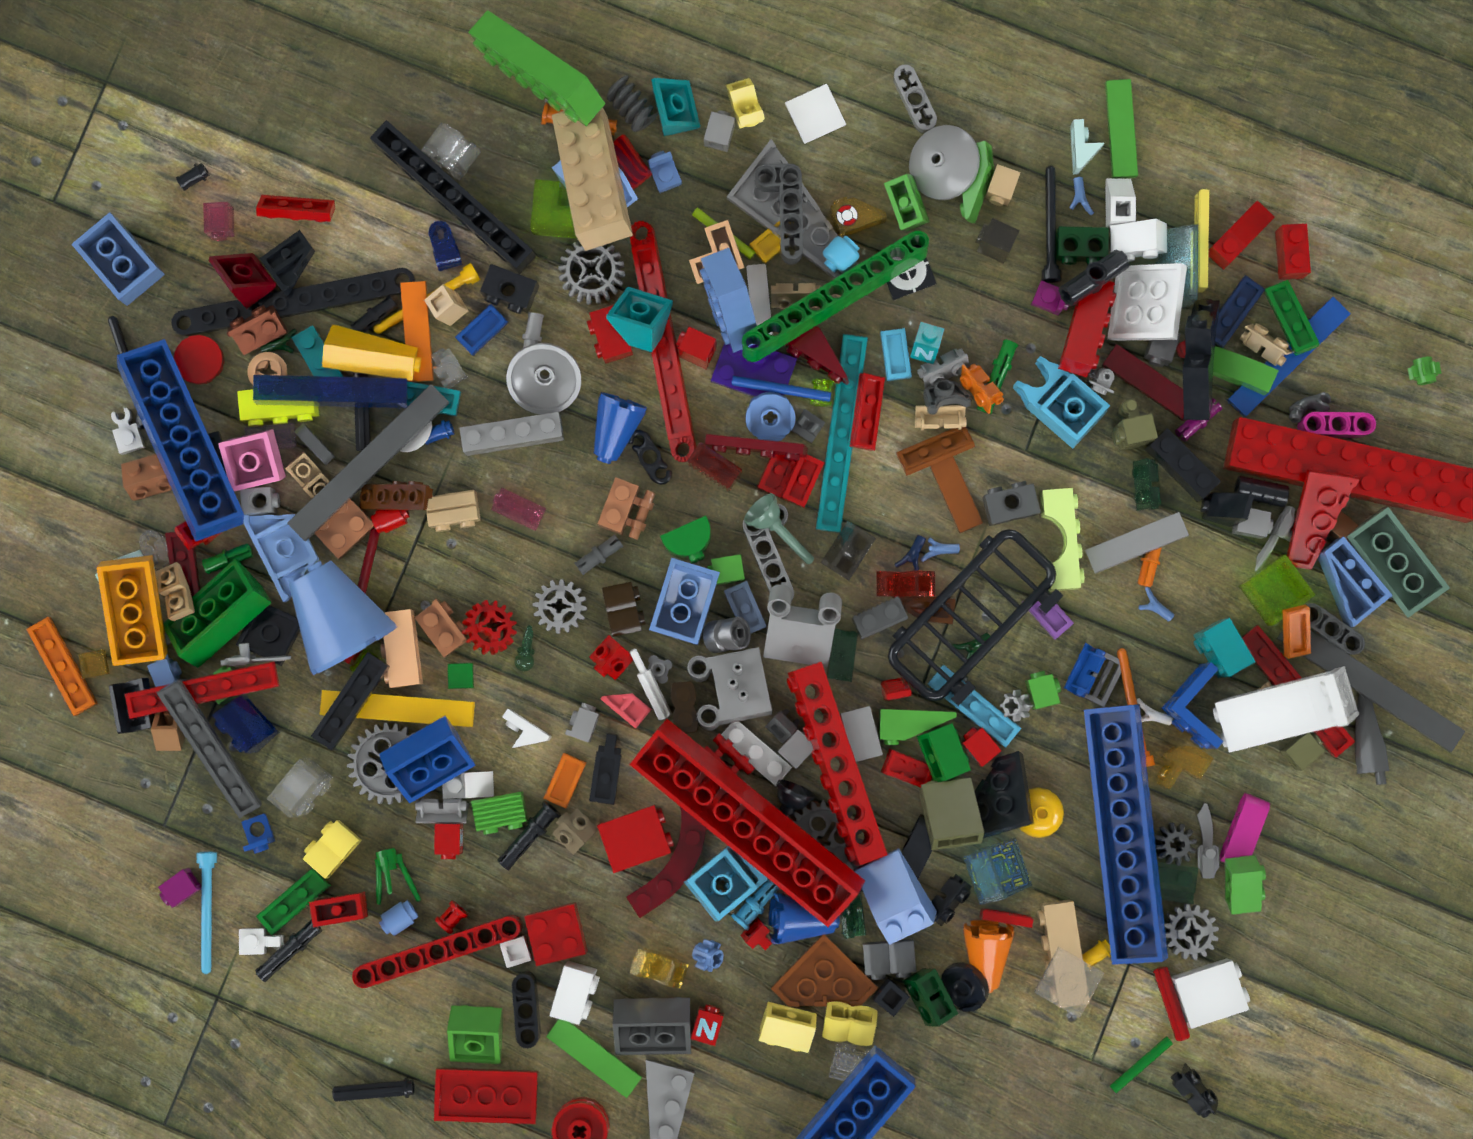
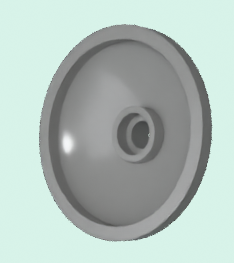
[909,125,980,200]
[506,343,581,414]

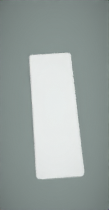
[746,264,773,335]

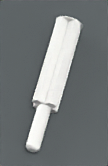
[630,649,672,720]

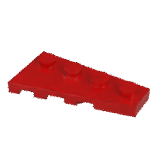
[1285,469,1360,570]

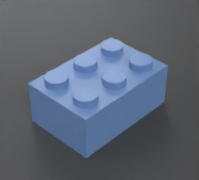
[72,212,165,306]

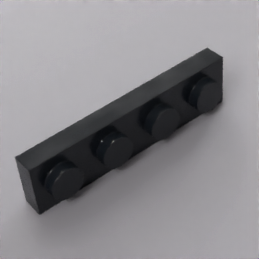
[311,652,390,751]

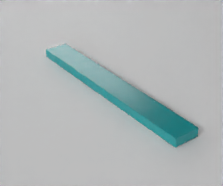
[816,334,868,533]

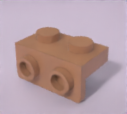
[121,454,172,501]

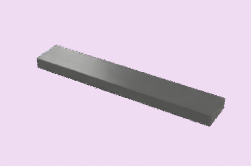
[157,679,262,818]

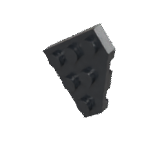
[974,751,1034,838]

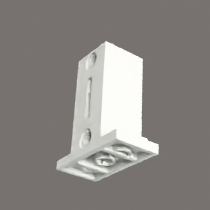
[1213,666,1359,752]

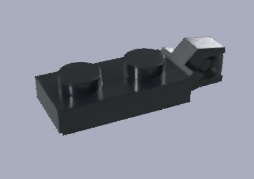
[589,733,622,805]

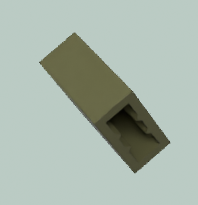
[920,777,984,850]

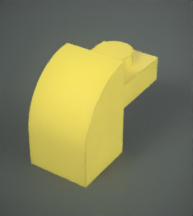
[726,78,765,129]

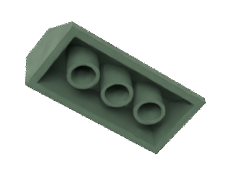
[1346,507,1450,618]

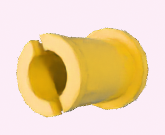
[1082,939,1111,969]

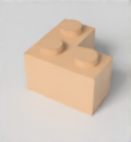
[689,220,745,284]

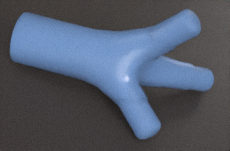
[1069,177,1094,215]
[920,538,960,562]
[1138,587,1175,622]

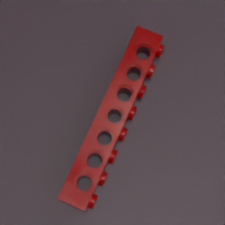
[787,661,888,865]

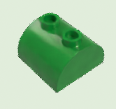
[660,516,711,564]

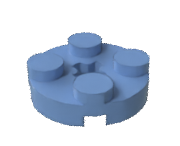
[745,392,795,441]

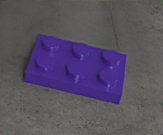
[711,344,797,397]

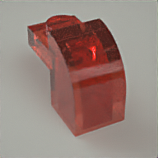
[876,570,935,598]

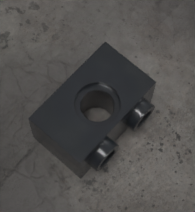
[480,264,539,314]

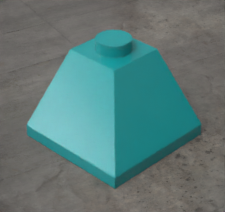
[607,287,673,352]

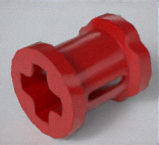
[435,900,468,934]

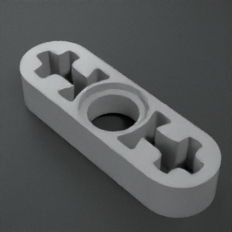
[893,65,937,133]

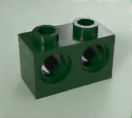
[1056,226,1109,265]
[903,968,958,1027]

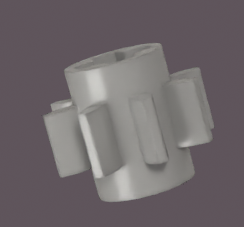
[1000,690,1034,721]

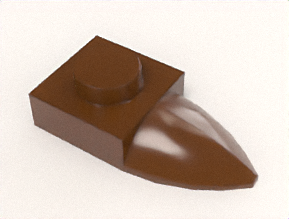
[904,597,956,625]

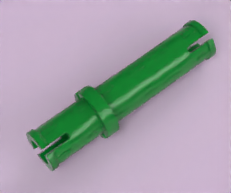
[977,339,1018,414]

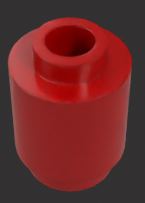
[371,510,410,534]

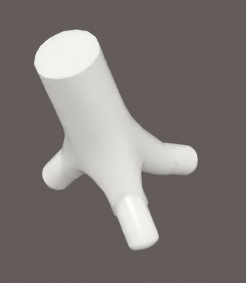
[1137,698,1173,726]

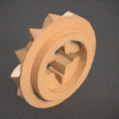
[247,352,288,389]

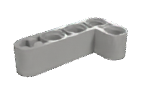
[743,504,794,600]

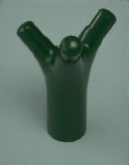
[260,329,297,353]
[952,632,990,659]

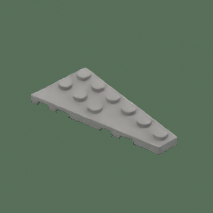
[727,139,858,279]

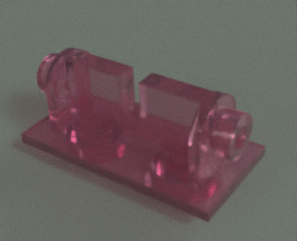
[491,488,546,531]

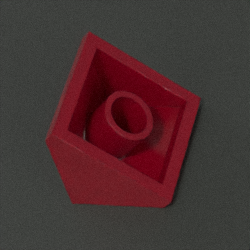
[208,253,276,309]

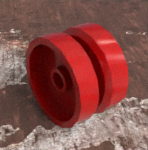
[551,1097,610,1139]

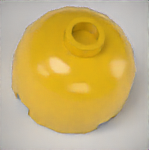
[1019,787,1064,838]

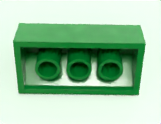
[163,559,272,668]

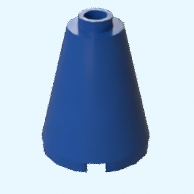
[593,392,647,464]
[768,893,840,944]

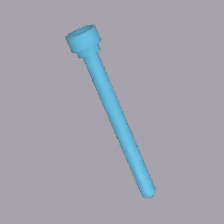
[196,852,217,974]

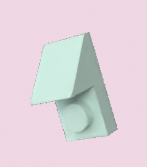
[1070,119,1104,174]

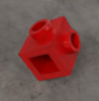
[589,635,633,680]

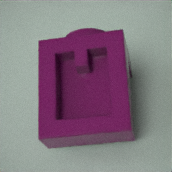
[1031,281,1069,316]

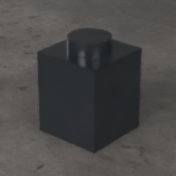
[872,977,910,1017]

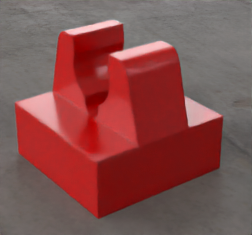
[741,917,772,951]

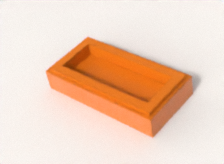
[1283,605,1311,659]
[543,753,587,809]

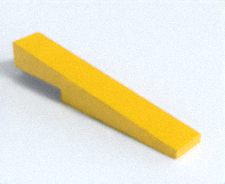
[320,690,475,727]

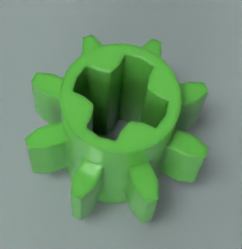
[1408,356,1442,385]

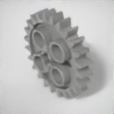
[347,723,416,805]

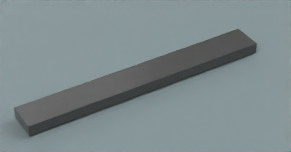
[287,384,449,541]
[1276,630,1466,753]

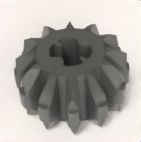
[1155,822,1197,866]

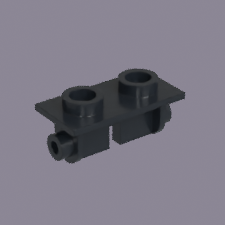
[931,874,972,927]
[1170,1063,1218,1118]

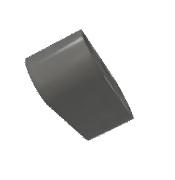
[1304,603,1365,655]

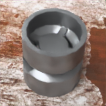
[703,617,751,653]

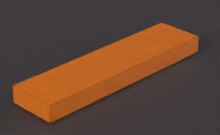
[400,281,434,382]
[26,617,98,716]

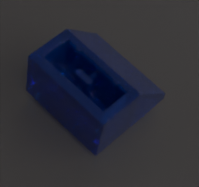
[212,695,280,753]

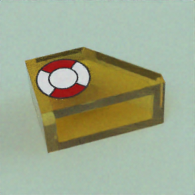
[829,197,887,238]

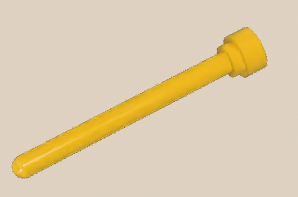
[373,263,481,334]

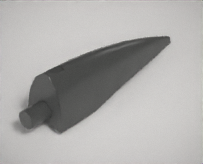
[1355,693,1389,785]

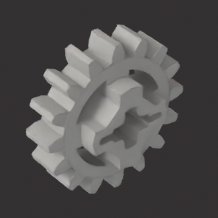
[533,579,588,634]
[1164,904,1219,960]

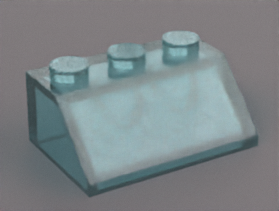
[1155,225,1198,309]

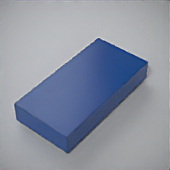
[455,304,509,356]

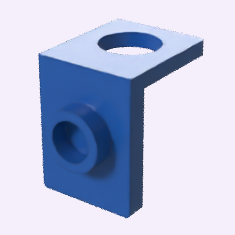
[242,813,275,854]

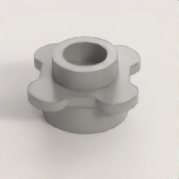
[648,655,672,684]

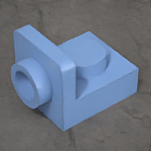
[648,151,682,193]

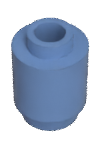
[379,900,419,936]

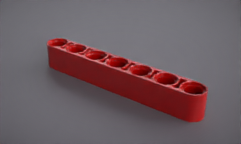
[352,915,523,988]

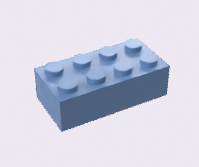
[699,248,757,353]

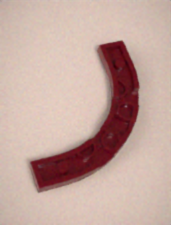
[626,807,706,918]

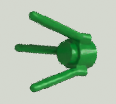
[374,848,421,905]

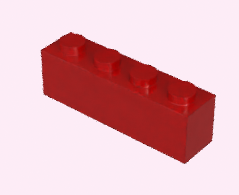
[1058,276,1117,378]

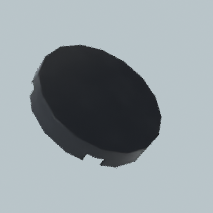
[941,962,989,1012]

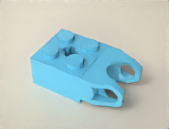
[1013,356,1110,449]
[684,846,768,922]

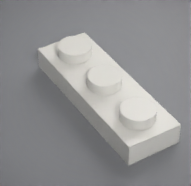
[721,721,792,786]

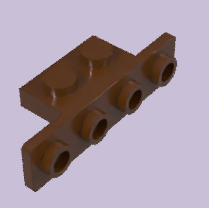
[359,481,433,510]

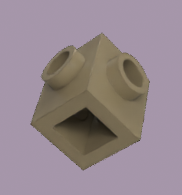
[552,808,598,855]

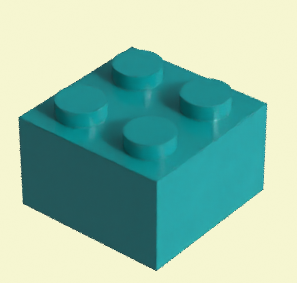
[1193,618,1256,678]

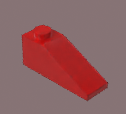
[1208,200,1275,270]

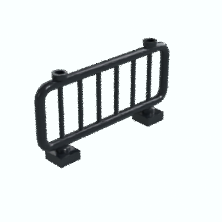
[888,529,1063,706]

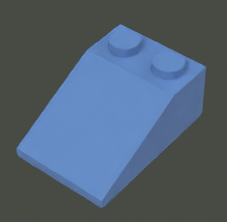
[649,558,720,645]
[855,848,937,945]

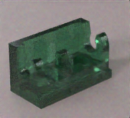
[827,628,858,682]

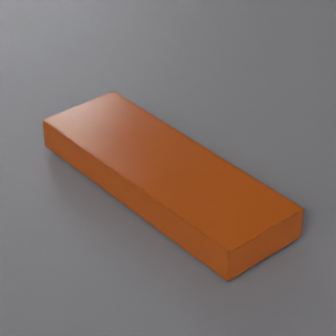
[896,427,975,476]
[929,457,983,534]

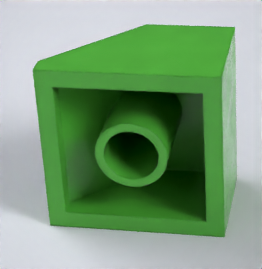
[447,1005,503,1064]

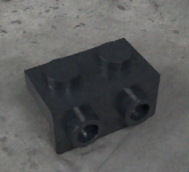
[109,678,155,734]

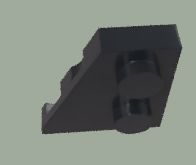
[259,230,315,296]

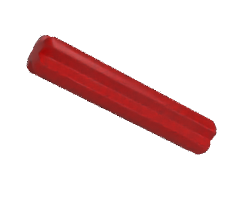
[1153,966,1190,1041]

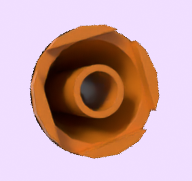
[963,919,1014,993]

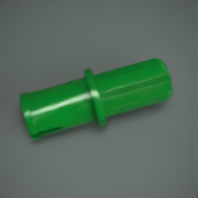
[202,544,253,575]

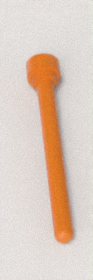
[1117,648,1155,767]

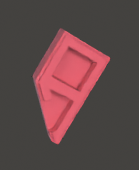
[600,693,652,729]

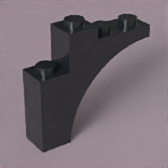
[1182,298,1220,420]

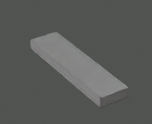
[1085,512,1189,574]

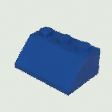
[379,716,475,803]

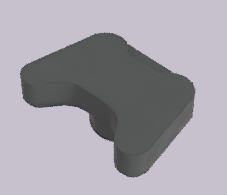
[923,379,972,414]

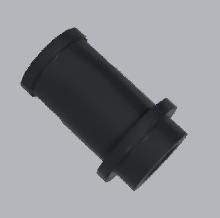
[176,163,210,191]

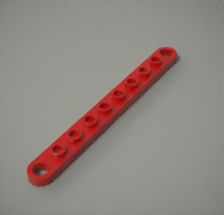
[630,221,697,463]

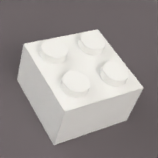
[550,961,600,1025]

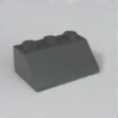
[613,997,691,1055]

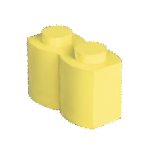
[303,820,362,879]
[822,1002,878,1046]

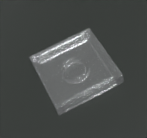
[1034,947,1104,1018]

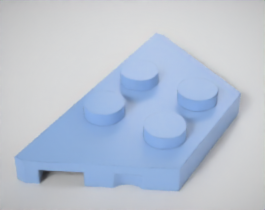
[243,514,319,602]

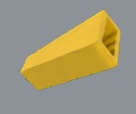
[322,325,421,381]

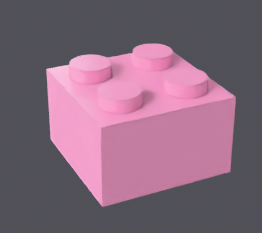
[218,429,286,491]

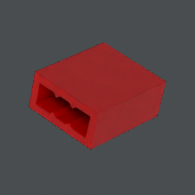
[597,804,674,873]

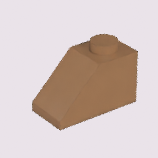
[151,711,185,751]

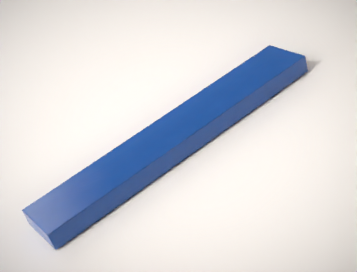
[1227,297,1350,417]

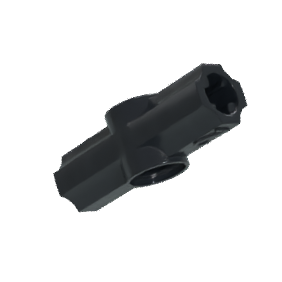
[1058,249,1130,306]

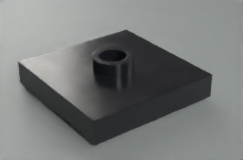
[236,605,300,666]

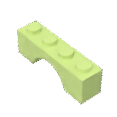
[1039,488,1085,591]

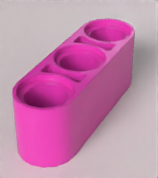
[1297,412,1376,438]
[1219,793,1270,863]

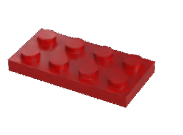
[434,1068,538,1124]

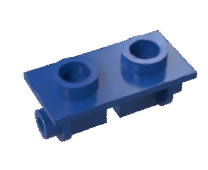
[1064,643,1106,698]

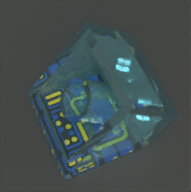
[963,838,1032,905]

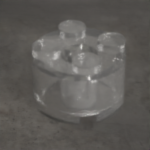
[421,122,481,180]

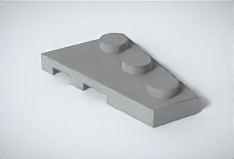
[645,1059,695,1139]

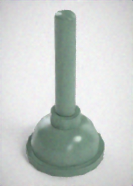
[744,493,814,564]

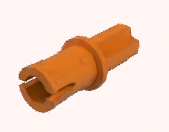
[1138,547,1162,587]

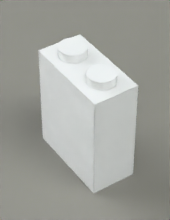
[1171,958,1250,1029]

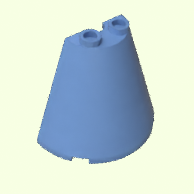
[287,561,397,675]

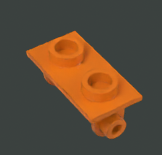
[960,364,1004,414]

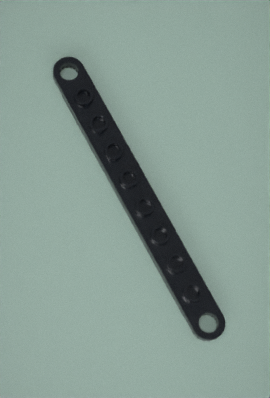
[171,268,416,336]

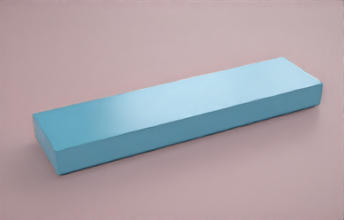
[927,665,1021,748]

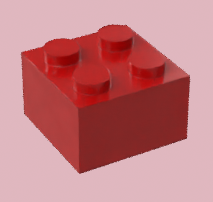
[524,902,588,966]

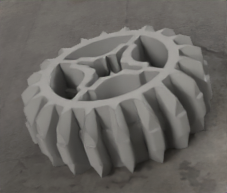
[558,242,625,305]

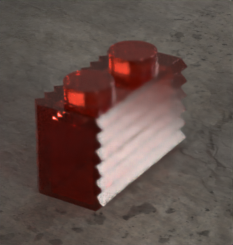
[688,442,742,492]

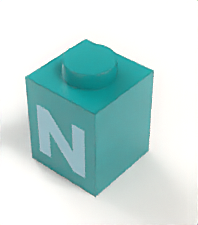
[910,322,944,364]

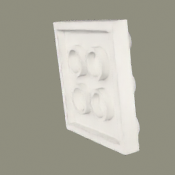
[1107,263,1187,341]

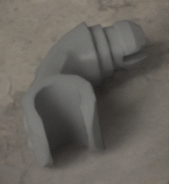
[1289,392,1331,423]

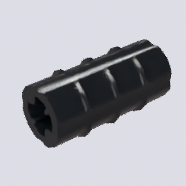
[1234,476,1289,507]

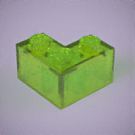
[530,179,578,239]

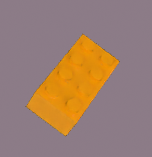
[96,555,168,666]

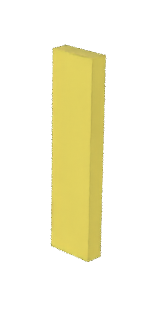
[1193,189,1209,293]

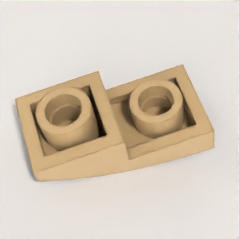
[285,451,330,499]
[155,562,195,621]

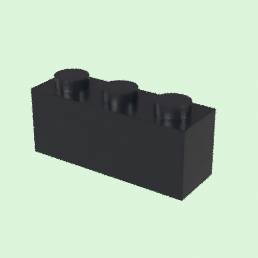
[1144,428,1221,502]

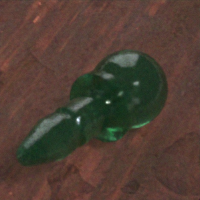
[514,625,535,672]

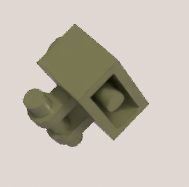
[1112,399,1158,451]

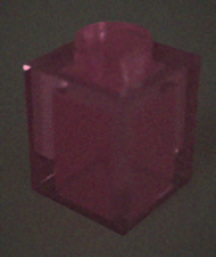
[203,202,234,241]

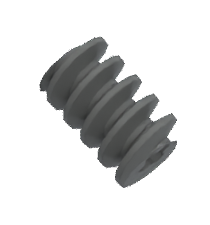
[607,75,658,132]

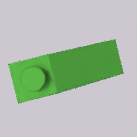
[878,709,957,745]

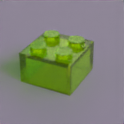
[1238,554,1316,626]

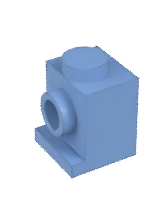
[147,654,186,687]

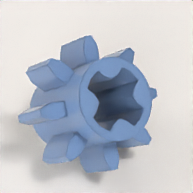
[692,939,724,972]

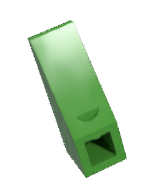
[960,141,994,224]

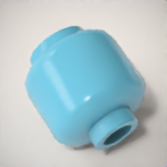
[823,235,860,273]

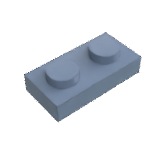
[724,581,767,634]

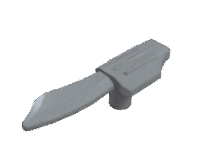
[1255,506,1295,572]
[220,643,291,666]
[1197,803,1220,878]

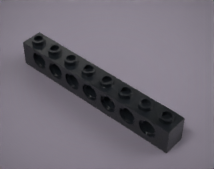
[370,120,536,274]

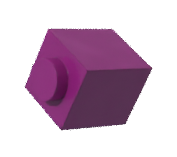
[158,868,201,908]

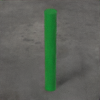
[1110,1036,1173,1094]

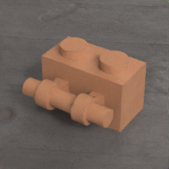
[597,477,656,540]

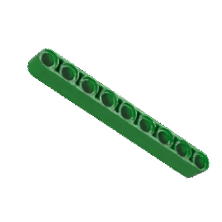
[742,231,929,362]

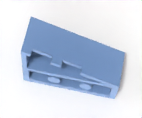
[1318,537,1393,627]

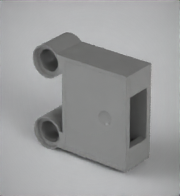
[763,584,842,668]
[688,647,772,731]

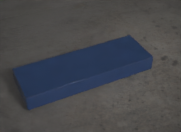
[1215,275,1265,349]

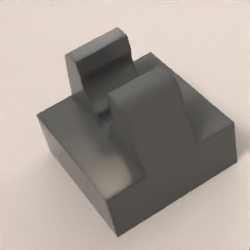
[791,409,825,444]
[765,709,800,744]

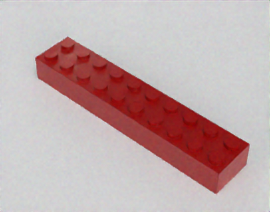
[1223,417,1473,523]
[629,719,865,927]

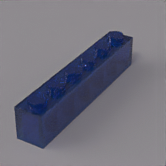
[253,375,409,408]

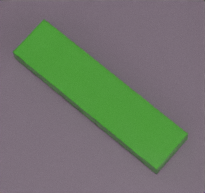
[1105,79,1138,179]
[546,1019,642,1098]

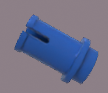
[425,420,455,445]

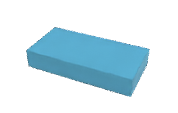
[880,328,912,381]

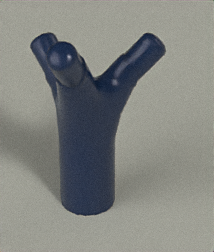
[894,535,926,571]

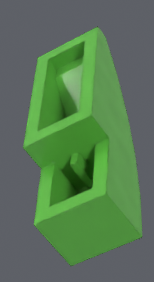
[1213,346,1279,396]

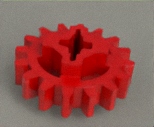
[462,600,517,655]

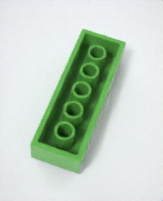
[468,10,606,126]

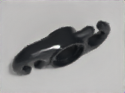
[628,429,672,485]

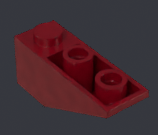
[785,320,849,385]

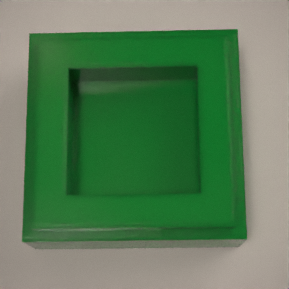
[448,663,474,689]

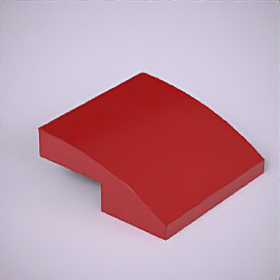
[756,454,824,508]

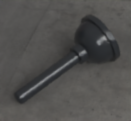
[776,779,815,818]

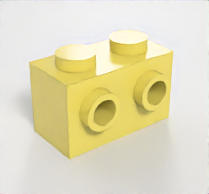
[759,1002,817,1053]

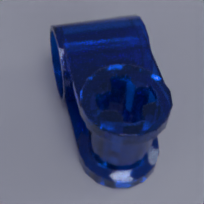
[428,221,463,272]

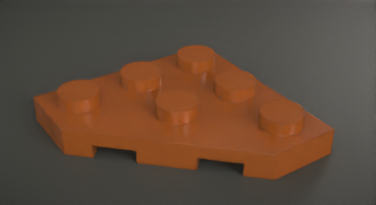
[771,935,878,1007]

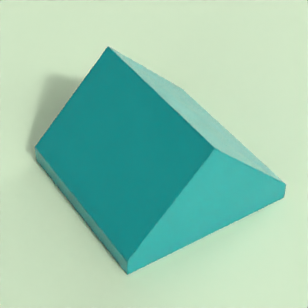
[651,78,701,137]

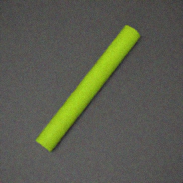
[692,207,756,260]

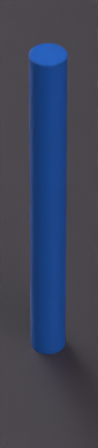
[732,375,832,402]

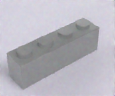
[460,412,565,456]

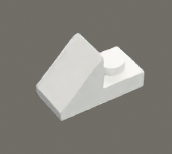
[503,709,552,748]
[442,771,494,799]

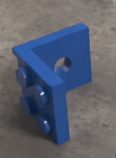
[1161,662,1224,749]

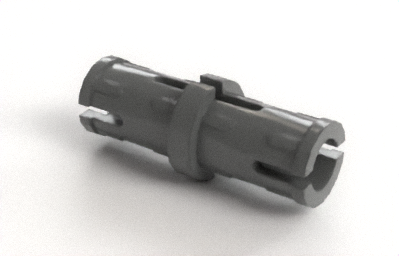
[574,534,624,575]

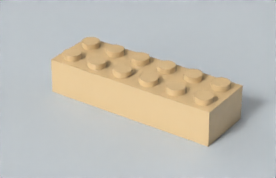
[552,107,633,251]

